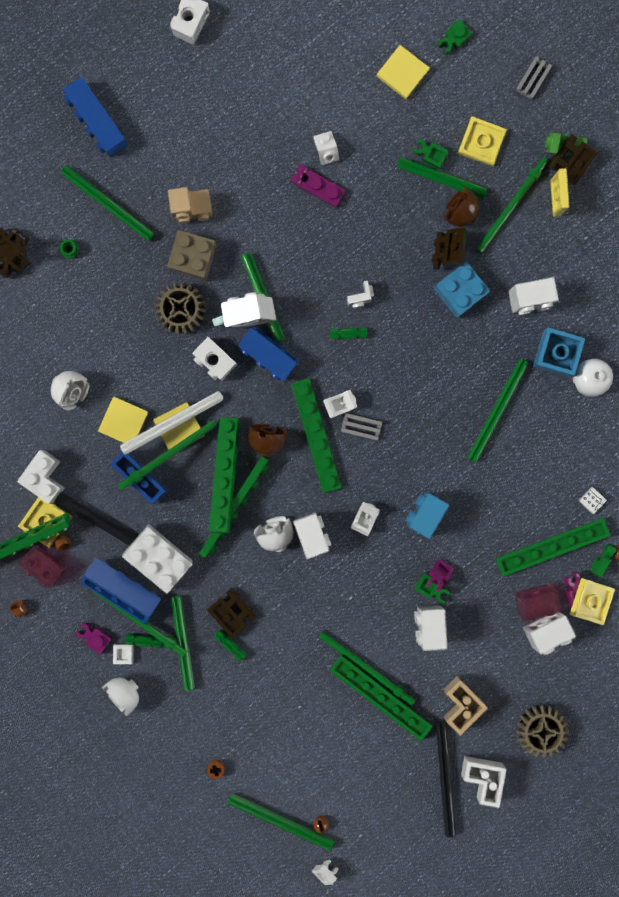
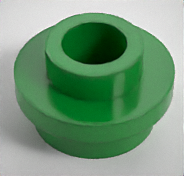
[60,239,79,259]

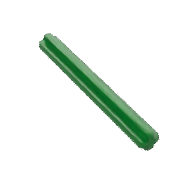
[397,157,487,199]
[241,253,285,343]
[171,595,194,691]

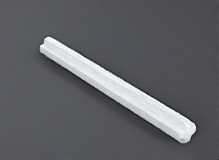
[120,391,223,454]

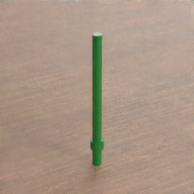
[476,157,549,254]
[118,420,217,491]
[91,590,188,658]
[319,631,416,706]

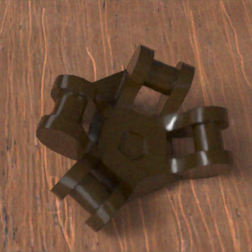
[0,227,31,278]

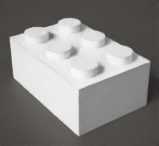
[122,524,193,593]

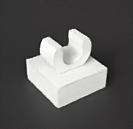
[312,860,338,885]

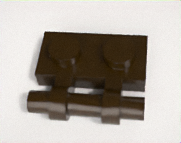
[548,134,598,186]
[432,227,467,270]
[207,588,257,639]

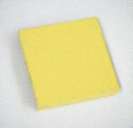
[376,45,430,99]
[458,117,507,166]
[550,169,569,217]
[98,396,149,443]
[153,402,205,450]
[18,497,72,548]
[570,578,615,625]

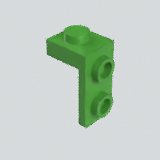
[545,133,588,156]

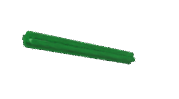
[61,165,155,241]
[468,359,529,462]
[227,793,334,851]

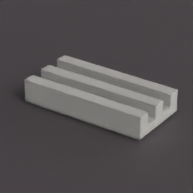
[515,56,552,100]
[341,413,382,441]

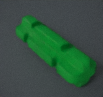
[330,327,368,340]
[214,629,246,661]
[125,634,163,649]

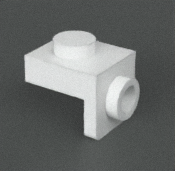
[313,131,339,165]
[347,281,374,308]
[323,390,357,418]
[351,502,380,536]

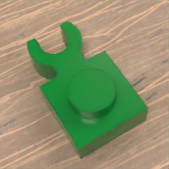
[437,19,472,55]
[412,139,449,169]
[590,544,616,578]
[414,572,450,604]

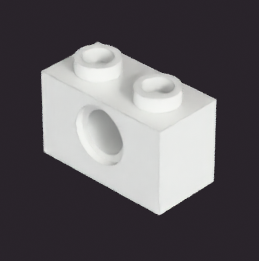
[170,0,210,45]
[192,337,237,381]

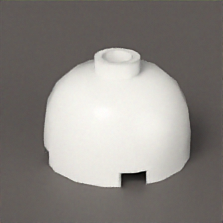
[573,359,613,397]
[50,371,89,410]
[254,516,293,552]
[102,677,139,717]

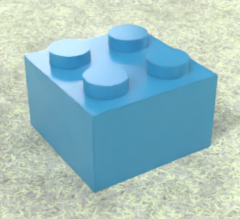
[434,261,490,318]
[533,328,585,378]
[405,492,449,539]

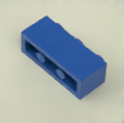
[238,326,300,381]
[110,452,168,505]

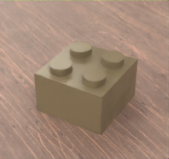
[167,230,217,281]

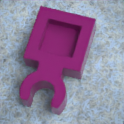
[427,558,454,592]
[563,572,580,608]
[75,623,112,655]

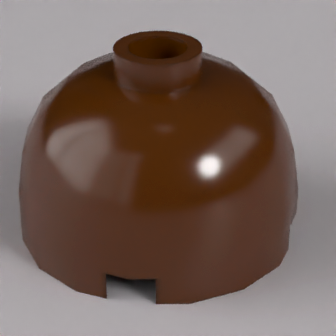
[442,187,480,227]
[248,424,287,457]

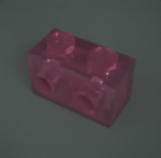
[19,545,67,588]
[515,583,561,621]

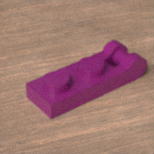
[290,164,345,208]

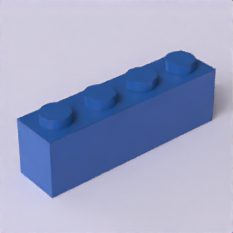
[63,76,128,157]
[81,558,161,624]

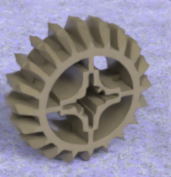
[154,282,206,334]
[516,705,569,758]

